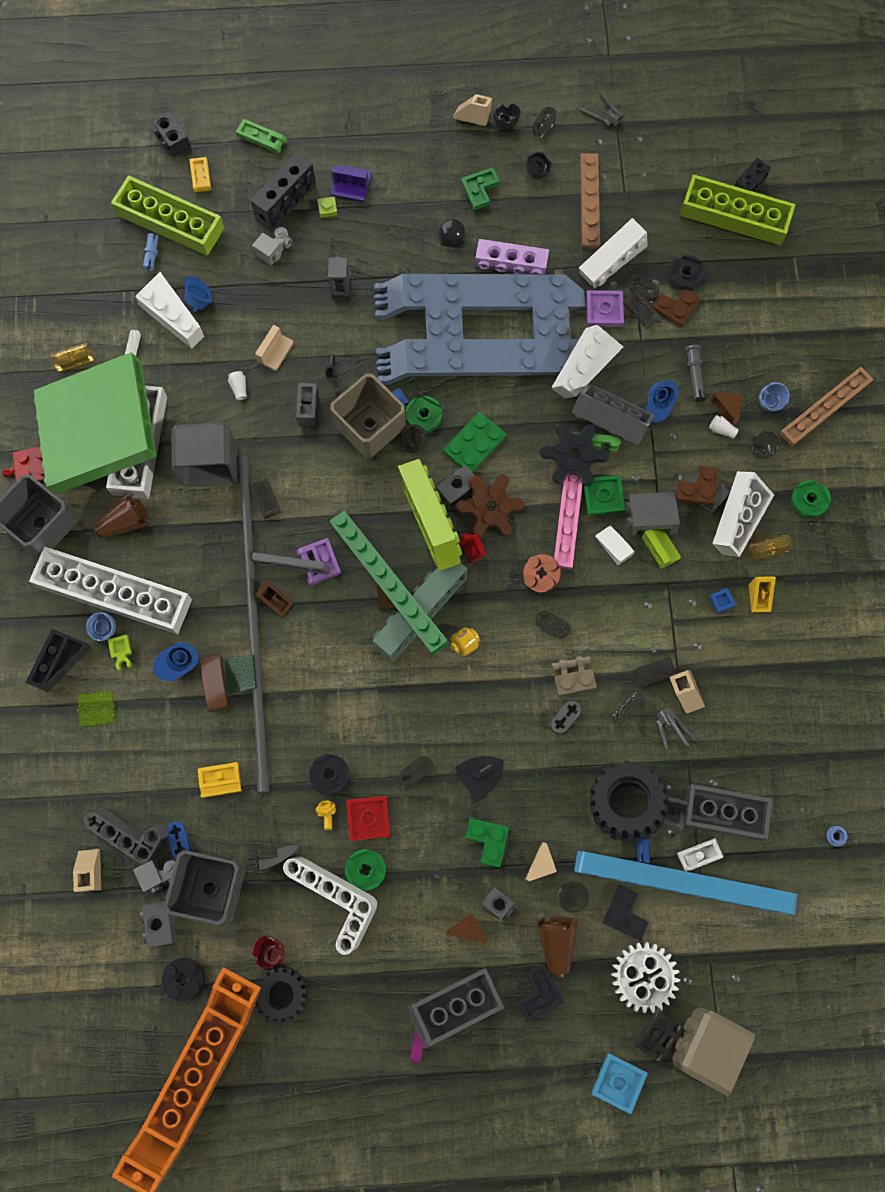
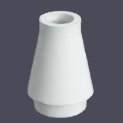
[228,371,247,400]
[709,415,739,439]

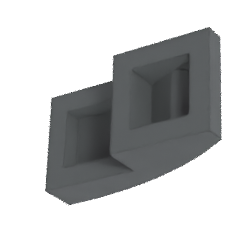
[258,845,300,871]

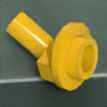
[316,800,336,830]

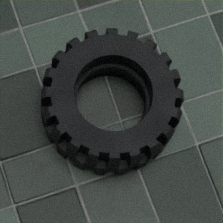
[590,761,669,843]

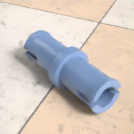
[142,233,159,271]

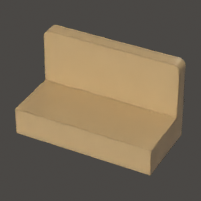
[255,325,294,371]

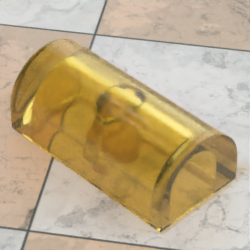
[51,342,93,371]
[750,534,793,561]

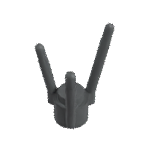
[580,91,624,126]
[656,708,696,750]

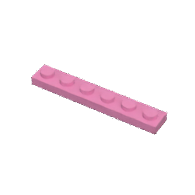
[554,474,582,570]

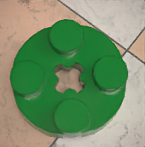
[406,396,442,434]
[791,480,831,518]
[345,849,386,891]

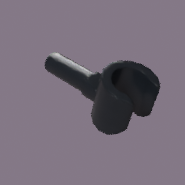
[324,354,336,378]

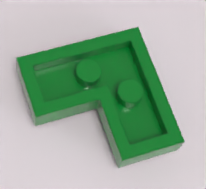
[461,167,500,210]
[465,818,509,868]

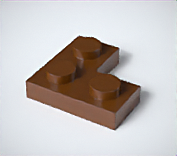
[651,289,701,328]
[676,465,718,506]

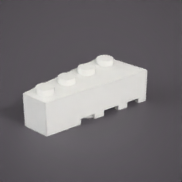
[579,218,648,289]
[135,272,204,349]
[552,325,623,398]
[713,471,774,557]

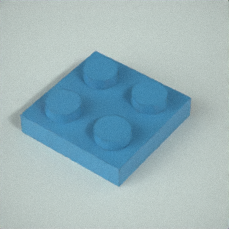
[591,1053,648,1114]

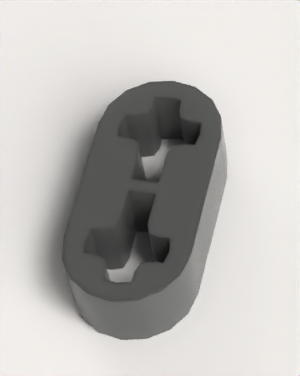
[550,701,581,734]

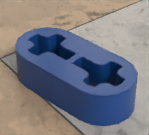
[167,822,192,859]

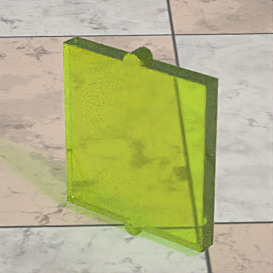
[77,690,116,727]

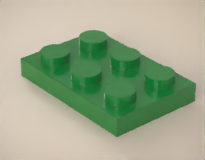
[443,412,507,473]

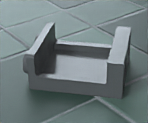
[625,492,680,536]

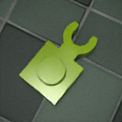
[108,635,132,671]

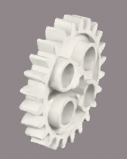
[611,942,680,1013]

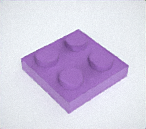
[586,290,624,327]

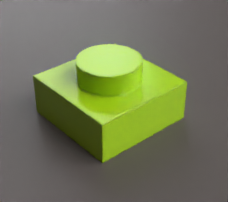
[318,197,338,218]

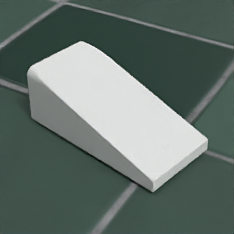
[595,525,634,565]
[677,838,724,872]

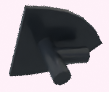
[455,756,504,801]

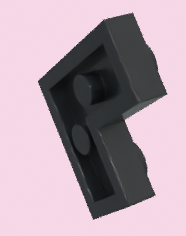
[602,884,649,941]
[517,963,564,1022]

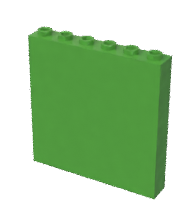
[34,352,157,494]

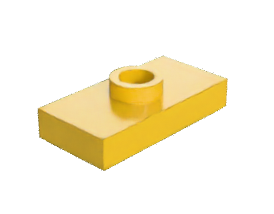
[189,157,212,193]

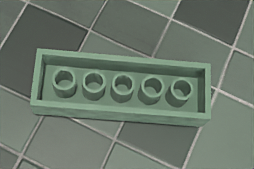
[373,564,467,664]

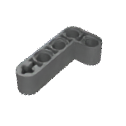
[84,808,168,863]

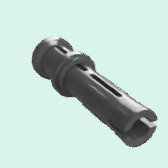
[685,345,705,401]

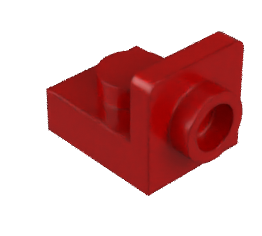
[457,533,486,564]

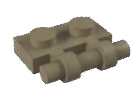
[551,656,597,696]

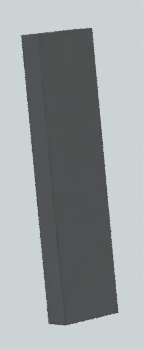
[252,552,330,575]

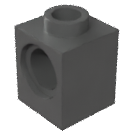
[482,887,514,919]

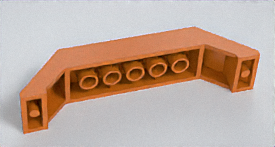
[112,967,261,1192]

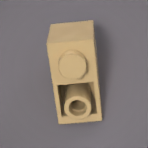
[453,94,492,126]
[670,670,705,714]
[73,849,101,893]

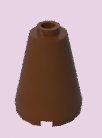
[94,492,150,538]
[537,917,578,977]

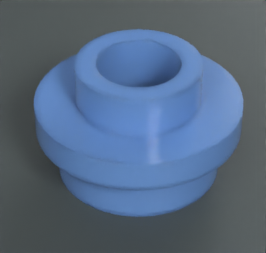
[826,826,847,847]

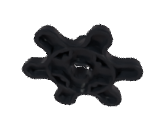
[539,422,609,486]

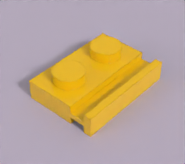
[198,762,242,798]

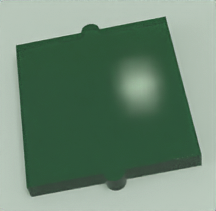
[225,654,257,694]

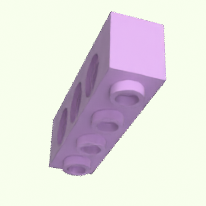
[475,239,549,274]

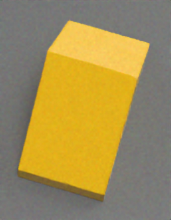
[749,577,776,612]

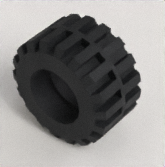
[256,967,309,1023]

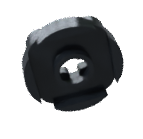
[668,255,705,291]
[309,754,350,795]
[162,958,205,1001]

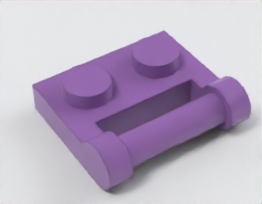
[297,538,341,586]

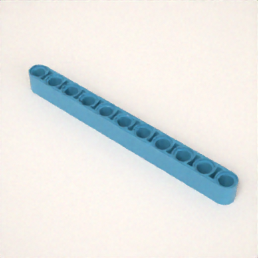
[574,851,798,915]

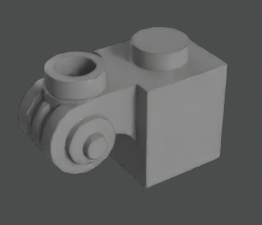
[252,227,292,266]
[133,860,176,894]

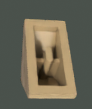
[525,842,557,882]

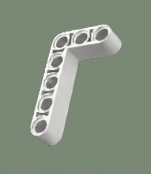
[283,856,377,955]

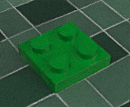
[583,475,625,516]

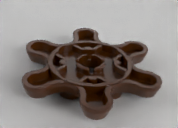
[456,474,524,538]

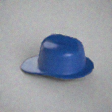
[184,276,213,312]
[645,380,679,422]
[153,642,198,681]

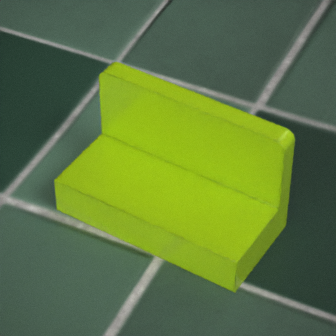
[642,529,681,569]

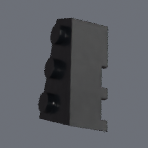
[25,629,92,693]

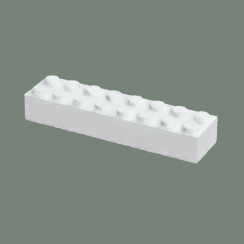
[29,546,192,635]

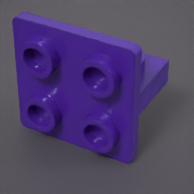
[330,165,372,202]

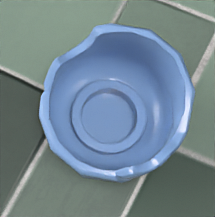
[758,382,790,412]
[86,612,116,641]

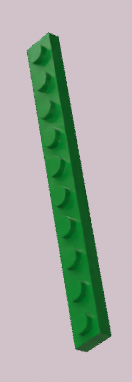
[329,510,449,656]

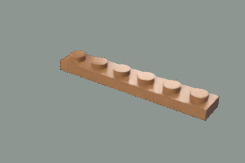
[580,154,600,249]
[779,367,874,447]

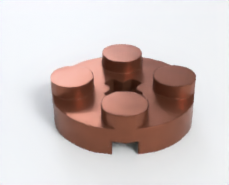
[523,554,562,593]

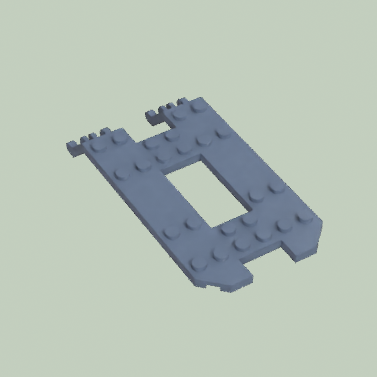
[373,274,586,385]

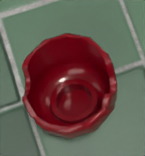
[251,936,285,970]

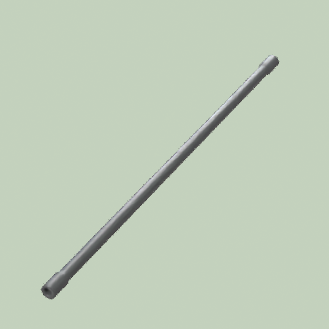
[237,456,270,793]

